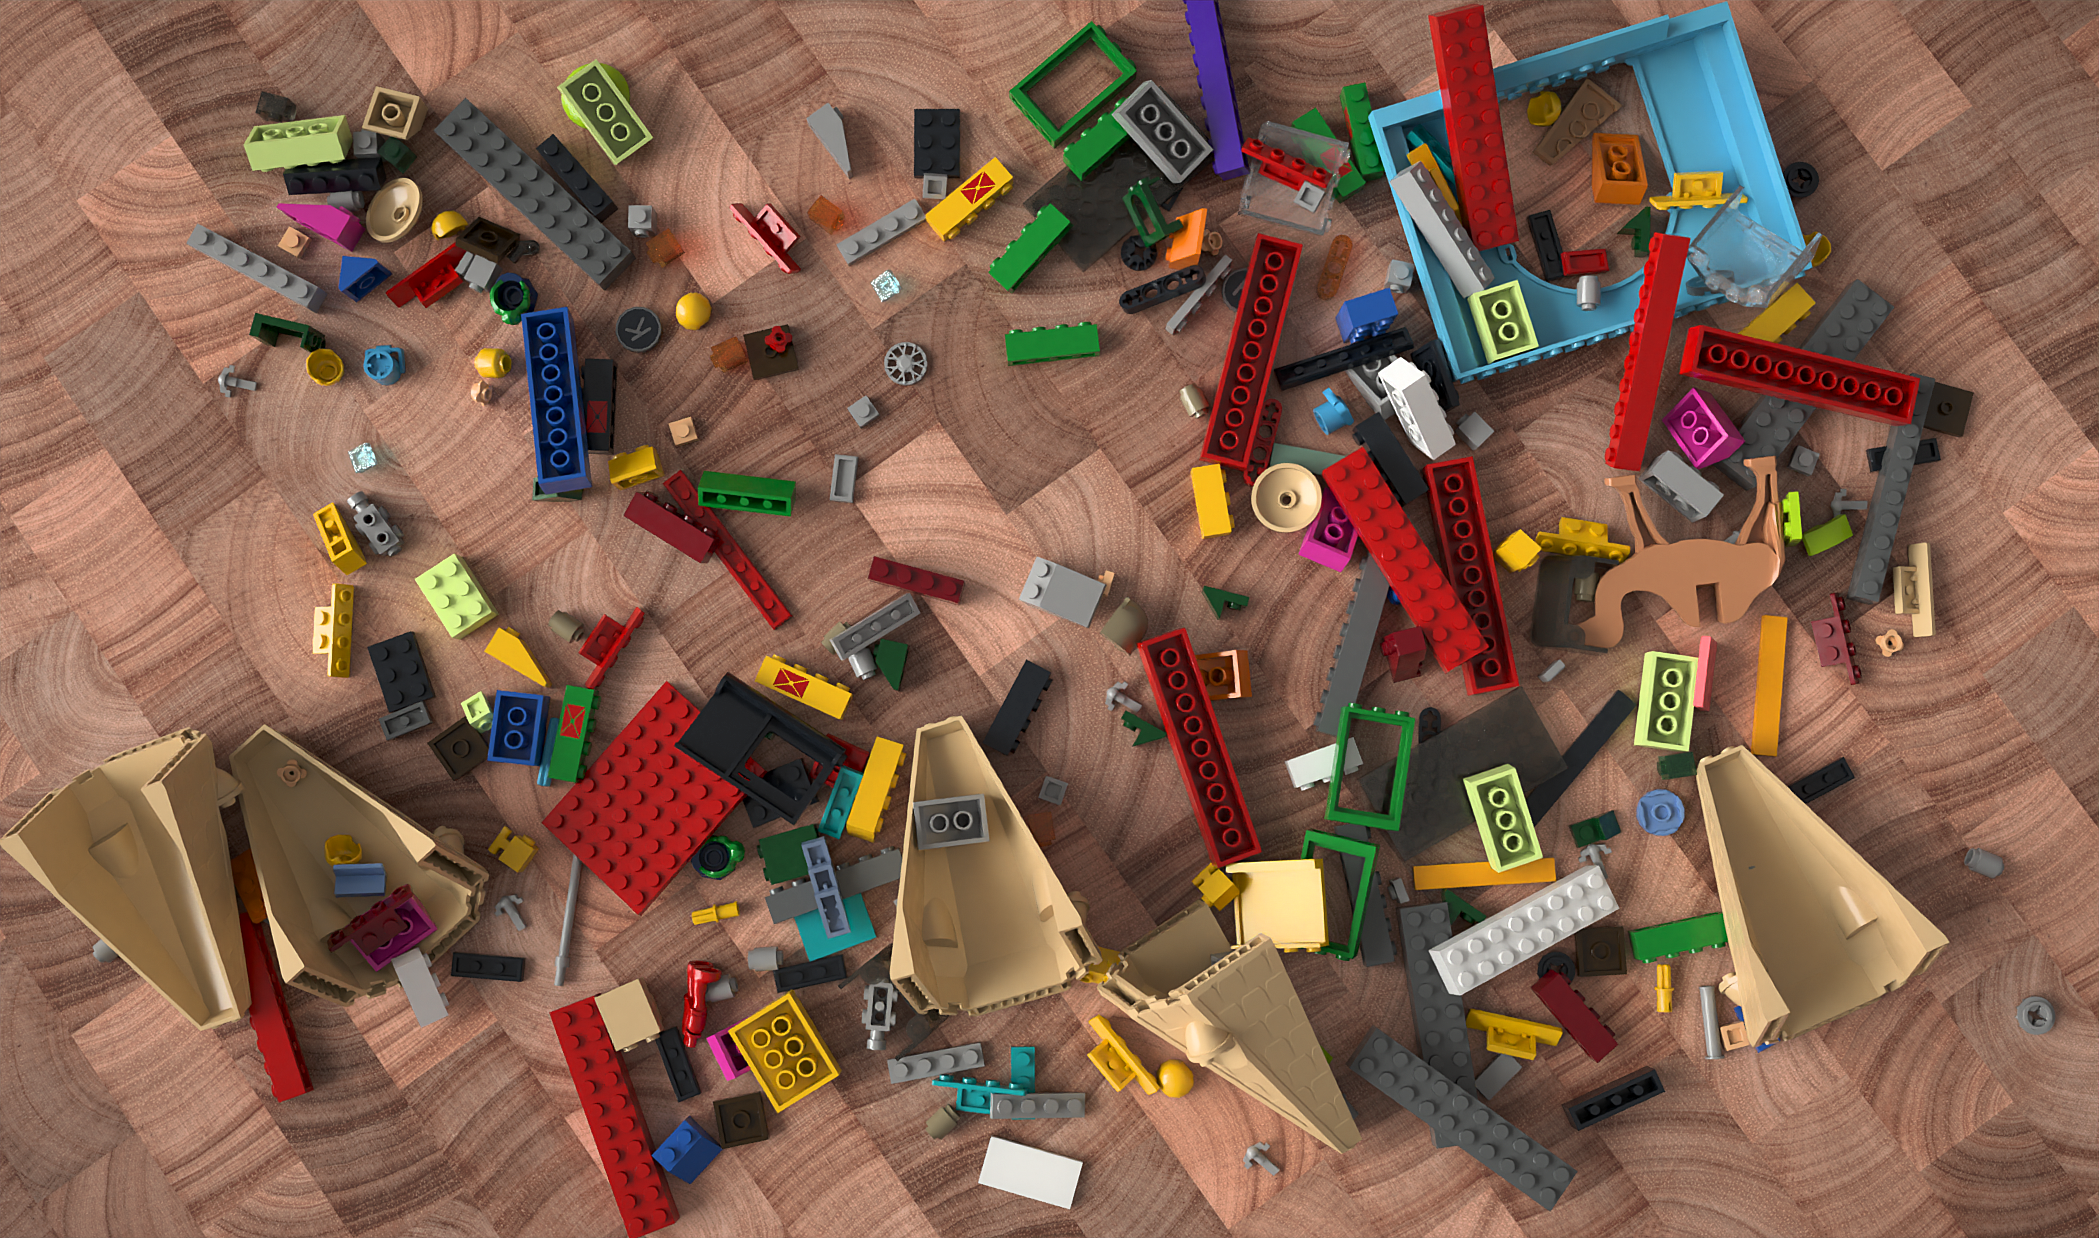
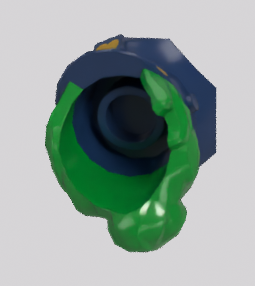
[490,272,538,325]
[691,835,745,880]

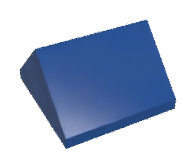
[338,256,392,303]

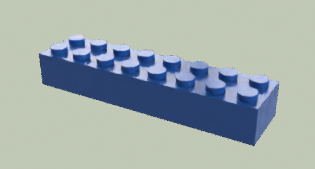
[521,307,592,495]

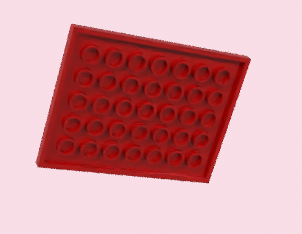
[541,681,767,916]

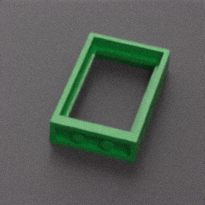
[1009,21,1137,148]
[1324,703,1415,831]
[1298,828,1380,961]

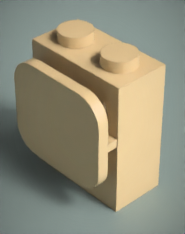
[594,977,665,1052]

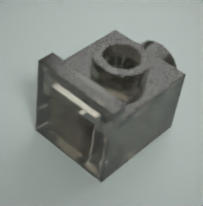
[255,91,297,123]

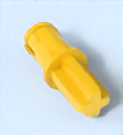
[691,901,740,925]
[1654,964,1674,1013]

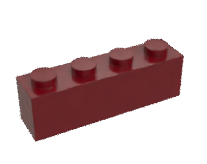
[623,490,721,563]
[868,556,965,606]
[1530,969,1619,1063]

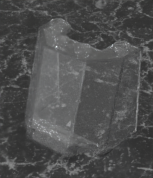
[1237,121,1351,236]
[1686,185,1822,308]

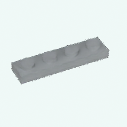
[836,199,926,266]
[1165,254,1232,335]
[830,593,920,660]
[887,1042,985,1084]
[990,1092,1085,1119]

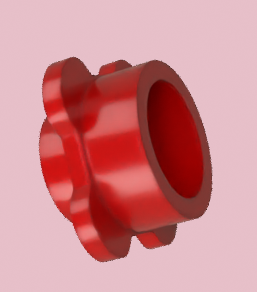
[765,326,792,353]

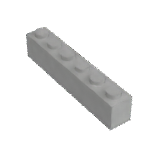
[1390,161,1495,299]
[186,223,327,313]

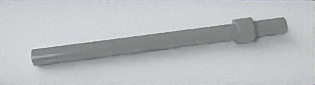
[554,854,582,986]

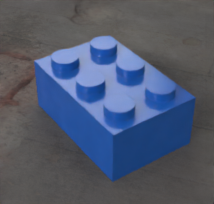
[1335,288,1398,344]
[487,690,550,766]

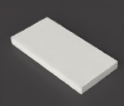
[978,1135,1083,1209]

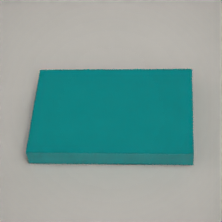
[794,893,877,962]

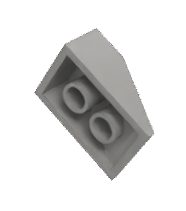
[1345,355,1398,420]
[1019,557,1107,628]
[913,794,990,850]

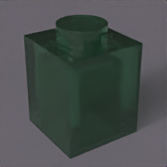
[377,136,417,174]
[1657,751,1697,780]

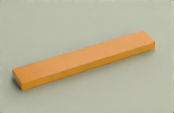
[1751,615,1788,757]
[1412,857,1556,890]

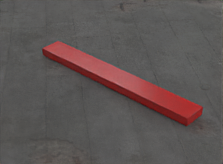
[662,470,793,630]

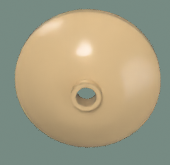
[366,178,423,243]
[1251,463,1322,533]

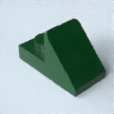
[1617,206,1651,258]
[1201,586,1249,620]
[1121,710,1167,747]
[1568,810,1621,848]
[1440,888,1486,925]

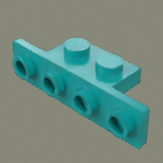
[932,1074,1029,1114]

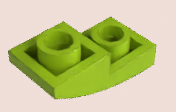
[1802,514,1853,556]

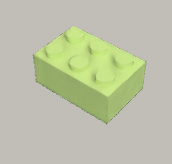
[1467,280,1539,365]
[415,554,499,640]

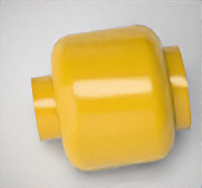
[475,348,512,378]

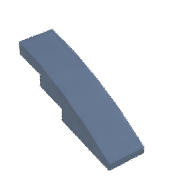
[801,836,851,939]

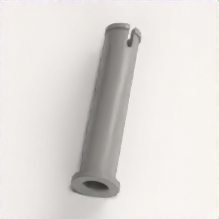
[1699,986,1725,1059]

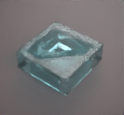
[870,270,902,302]
[348,443,378,473]

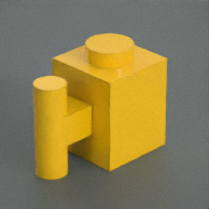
[488,826,540,873]
[1191,863,1240,911]

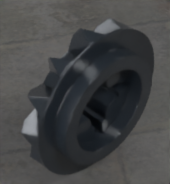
[1783,162,1819,199]
[1121,234,1157,271]
[1537,952,1575,985]

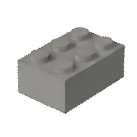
[1638,450,1724,523]

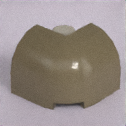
[1100,596,1148,656]

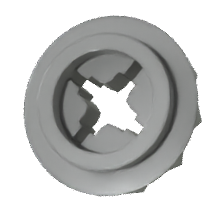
[2015,996,2055,1035]

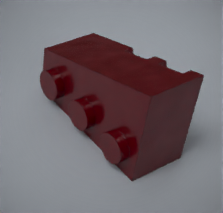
[1380,626,1427,683]

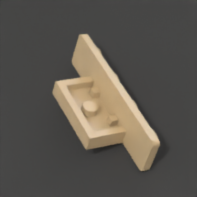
[1893,543,1936,637]

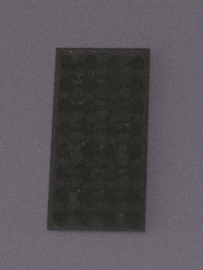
[1023,86,1215,273]
[1357,686,1568,861]

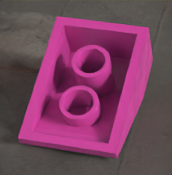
[276,203,365,252]
[1298,487,1358,572]
[706,1012,756,1081]

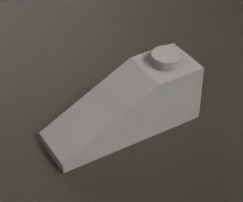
[806,103,853,179]

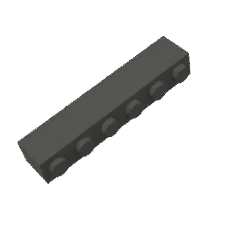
[1333,823,1397,967]
[765,846,903,924]

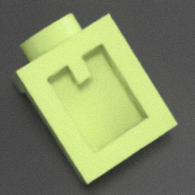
[461,691,494,733]

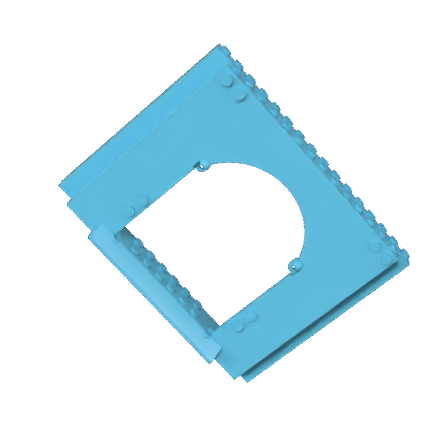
[1368,1,1813,384]

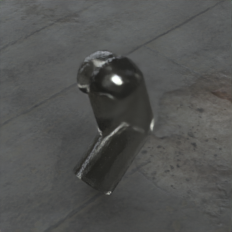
[506,240,540,264]

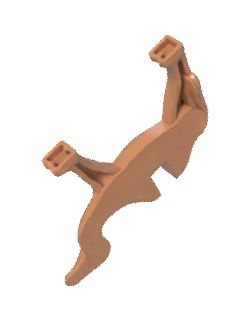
[1561,456,1786,648]

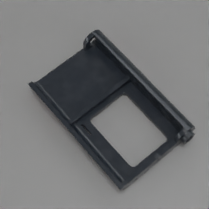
[674,672,848,825]

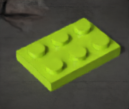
[1781,491,1802,547]

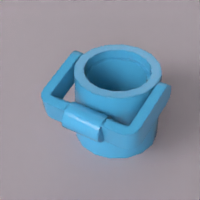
[363,345,406,386]
[1313,387,1354,435]

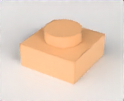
[278,226,312,259]
[669,417,699,447]
[1098,570,1115,597]
[1719,1021,1750,1051]

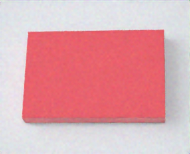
[1693,636,1717,712]

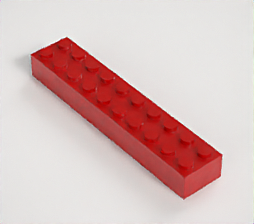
[1428,3,1519,251]
[1199,233,1303,472]
[1679,325,1920,426]
[1322,447,1489,674]
[1422,456,1519,696]
[1136,627,1262,868]
[549,993,680,1238]

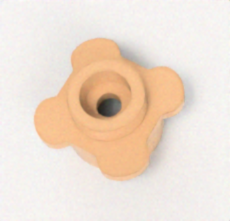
[1201,229,1223,255]
[471,380,492,406]
[1875,629,1904,657]
[277,759,307,787]

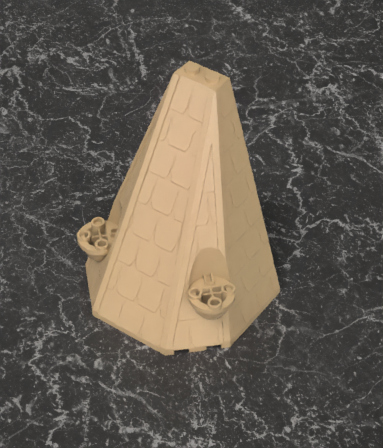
[890,715,1103,1017]
[229,724,489,1007]
[0,727,252,1031]
[1695,745,1950,1048]
[1097,899,1362,1154]

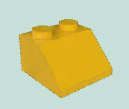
[608,445,665,491]

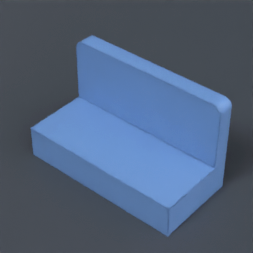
[333,863,387,898]

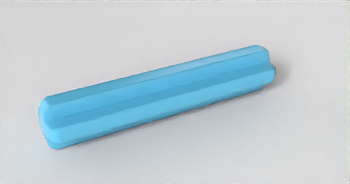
[537,717,560,787]

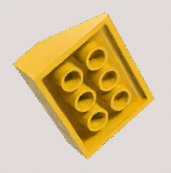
[728,989,842,1113]

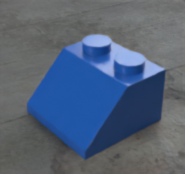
[652,1115,723,1184]

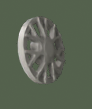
[884,342,927,386]

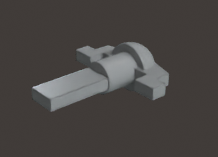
[218,365,257,398]
[1831,489,1868,517]
[1105,681,1142,713]
[1578,844,1612,879]
[495,894,527,931]
[1243,1141,1280,1176]

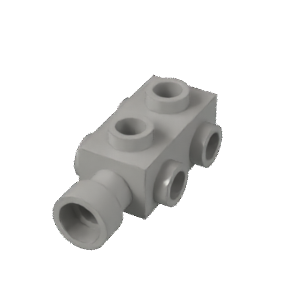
[347,491,404,557]
[862,976,899,1050]

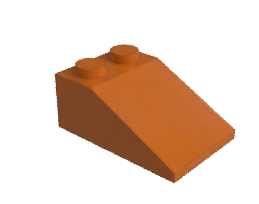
[1592,133,1648,205]
[1165,208,1207,270]
[1195,650,1252,701]

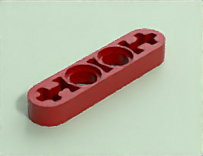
[1243,399,1282,487]

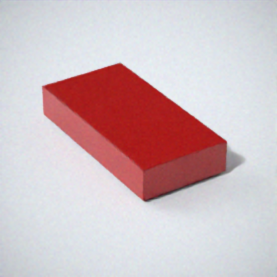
[1561,248,1609,276]

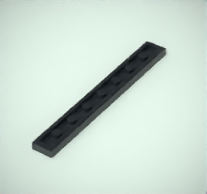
[1525,690,1637,827]

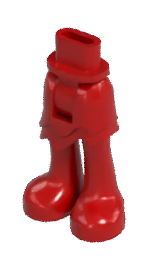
[681,960,722,1048]

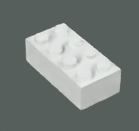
[1378,357,1456,460]

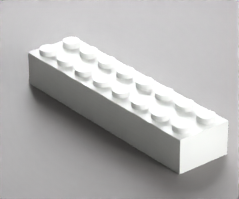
[1428,865,1620,995]

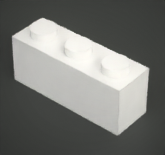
[1284,737,1363,791]
[391,947,449,1028]

